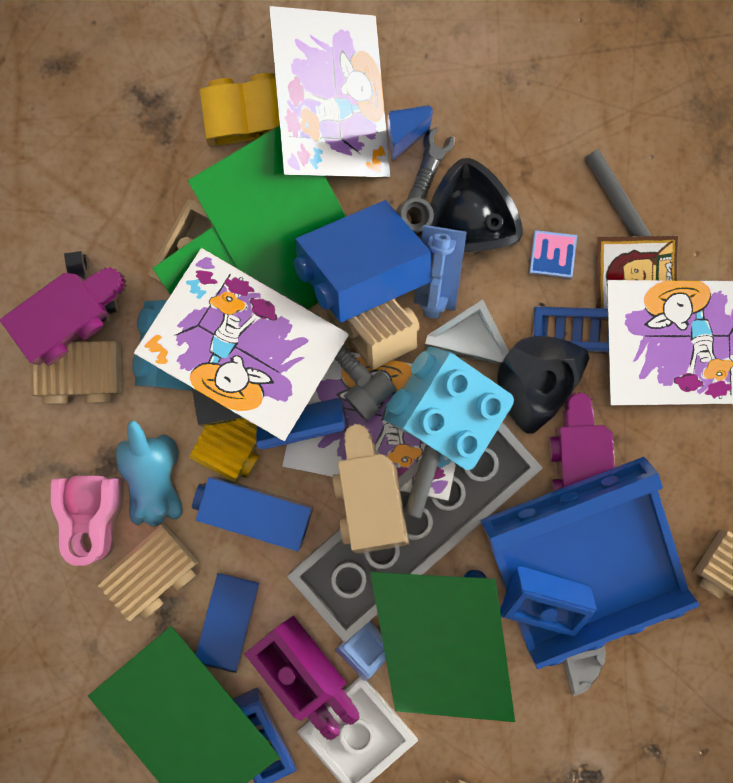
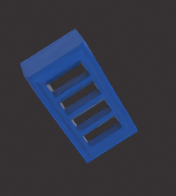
[533,307,609,354]
[233,688,297,783]

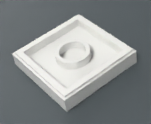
[297,676,418,783]

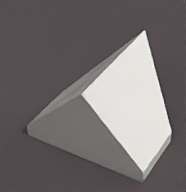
[424,299,509,365]

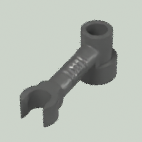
[395,127,455,234]
[315,312,397,422]

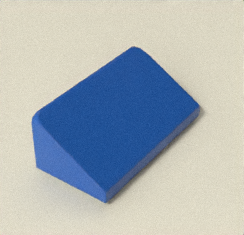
[387,105,433,161]
[256,398,349,450]
[500,566,597,637]

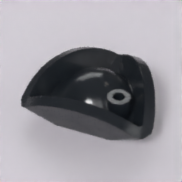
[422,158,523,252]
[497,336,590,434]

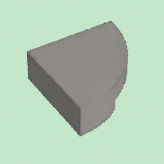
[563,645,606,696]

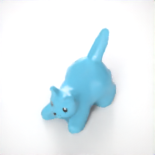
[115,421,182,526]

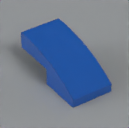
[196,573,259,673]

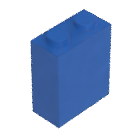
[293,200,431,323]
[192,477,314,552]

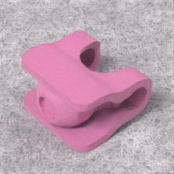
[51,476,123,566]

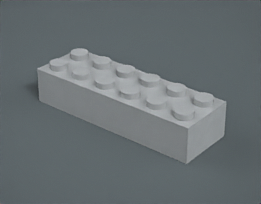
[287,422,543,643]

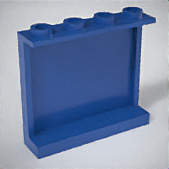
[481,456,699,670]

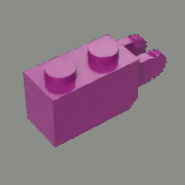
[0,267,127,366]
[549,392,615,492]
[244,615,360,741]

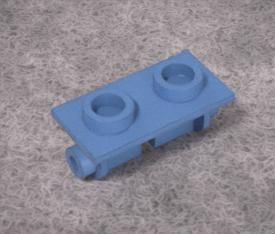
[414,225,467,318]

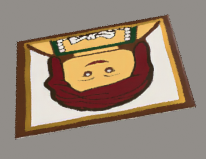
[596,236,678,309]

